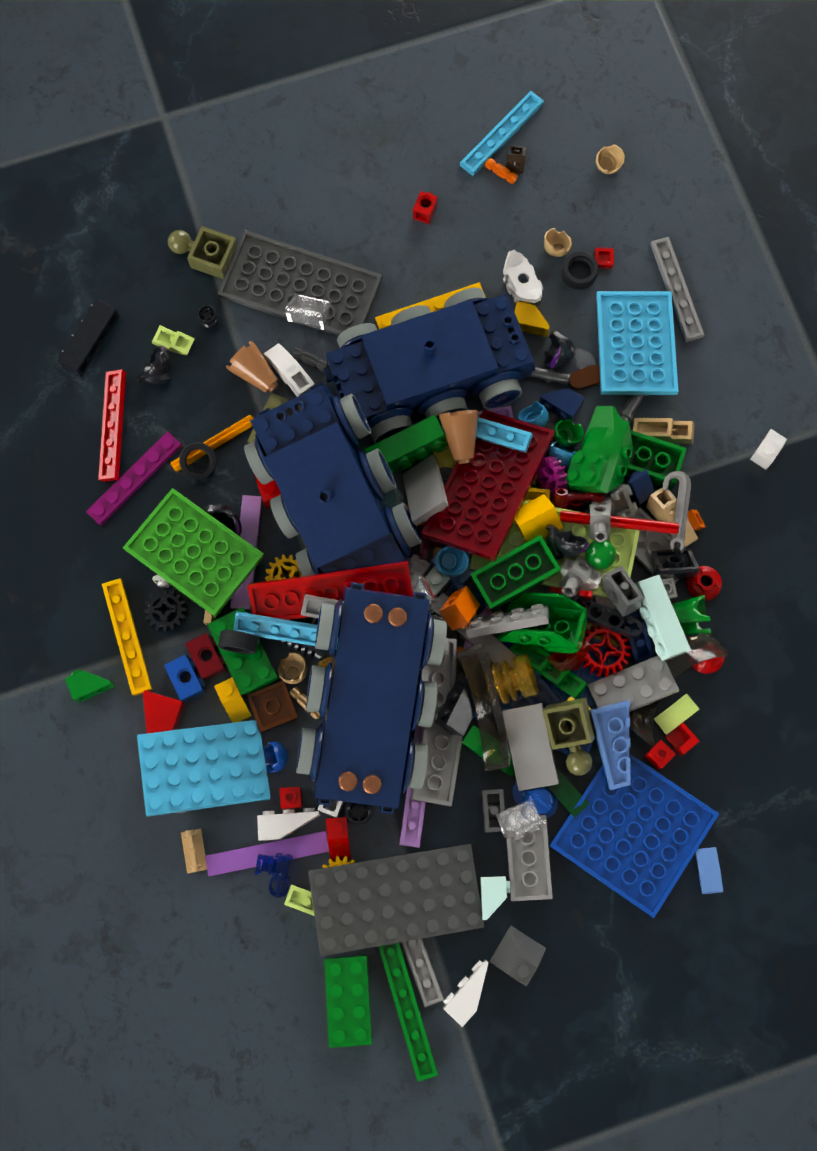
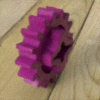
[535,456,568,499]

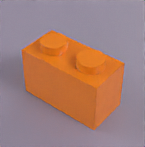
[439,586,480,631]

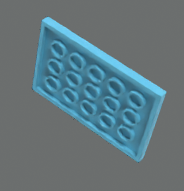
[596,291,679,395]
[137,720,271,817]

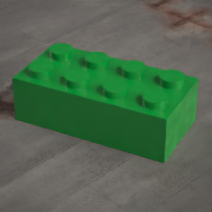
[365,415,449,475]
[626,430,687,490]
[471,535,561,612]
[207,607,279,698]
[324,955,372,1048]

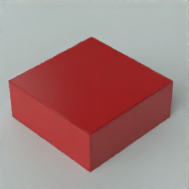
[594,248,614,268]

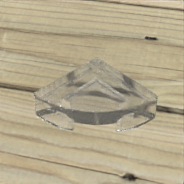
[575,349,596,369]

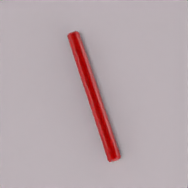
[560,510,679,534]

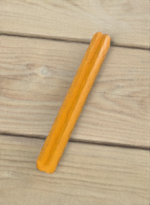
[171,415,253,472]

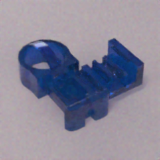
[255,853,293,898]

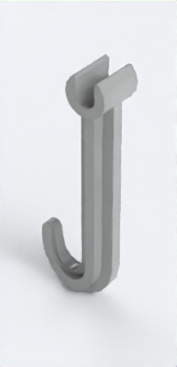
[663,471,691,553]

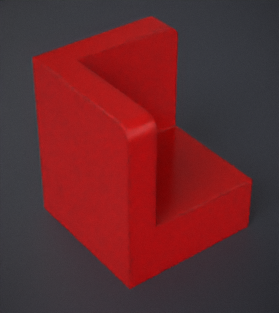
[665,723,699,756]

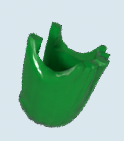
[672,595,711,636]

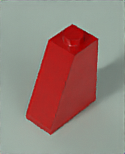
[143,690,185,733]

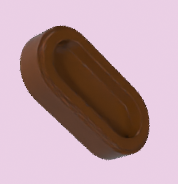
[569,365,600,390]

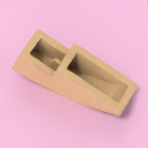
[633,418,695,444]

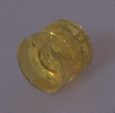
[492,654,538,704]

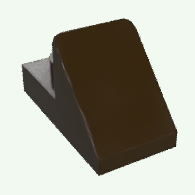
[506,146,526,173]

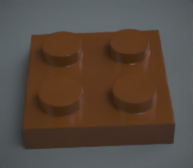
[247,681,298,733]

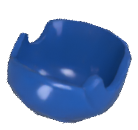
[263,741,288,773]

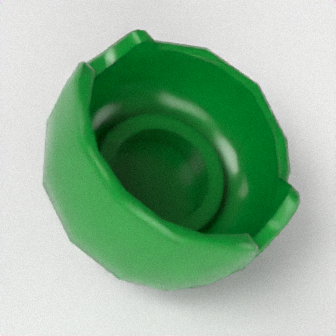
[553,419,584,447]
[586,540,616,569]

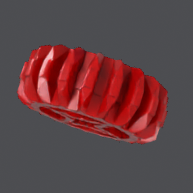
[576,625,631,677]

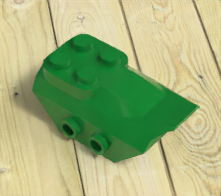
[566,406,633,493]
[495,592,587,653]

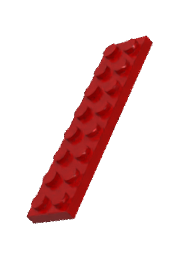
[247,561,413,620]

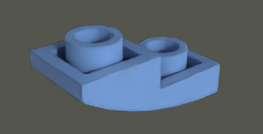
[695,847,723,894]

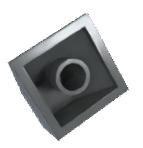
[489,925,546,987]

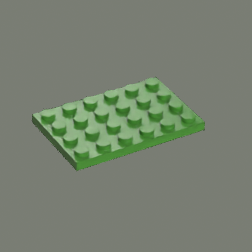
[123,488,265,617]

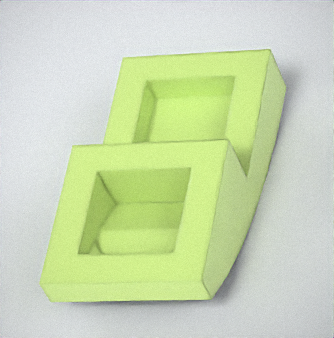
[152,325,195,356]
[654,694,699,735]

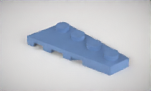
[589,700,631,790]

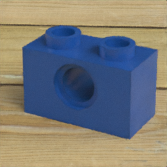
[164,654,206,703]

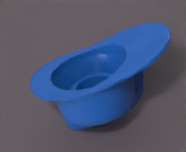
[512,782,558,818]

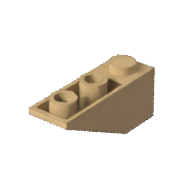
[646,488,698,547]

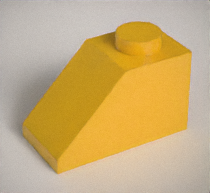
[514,301,550,337]
[214,677,252,723]

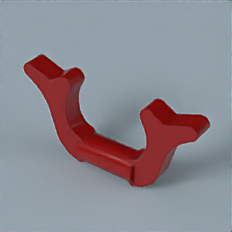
[549,586,593,600]

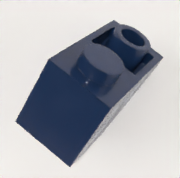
[539,388,585,420]
[626,469,655,508]

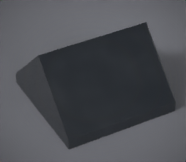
[651,548,700,580]

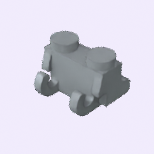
[608,484,639,518]

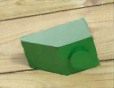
[65,670,115,703]

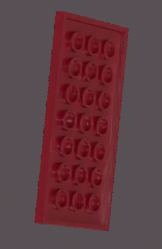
[421,409,555,561]

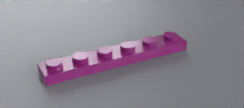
[86,431,182,526]

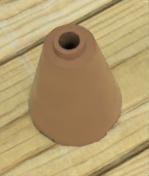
[226,341,279,393]
[439,410,478,464]

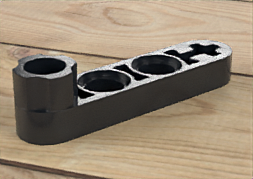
[570,596,643,639]

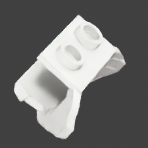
[503,249,543,303]

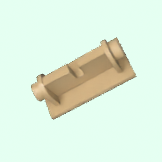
[181,829,207,874]

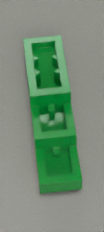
[509,643,588,699]

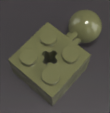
[168,226,238,279]
[542,698,596,776]

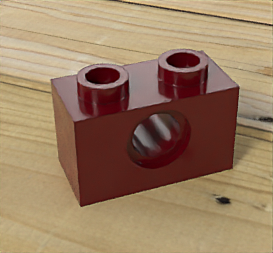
[185,633,226,681]

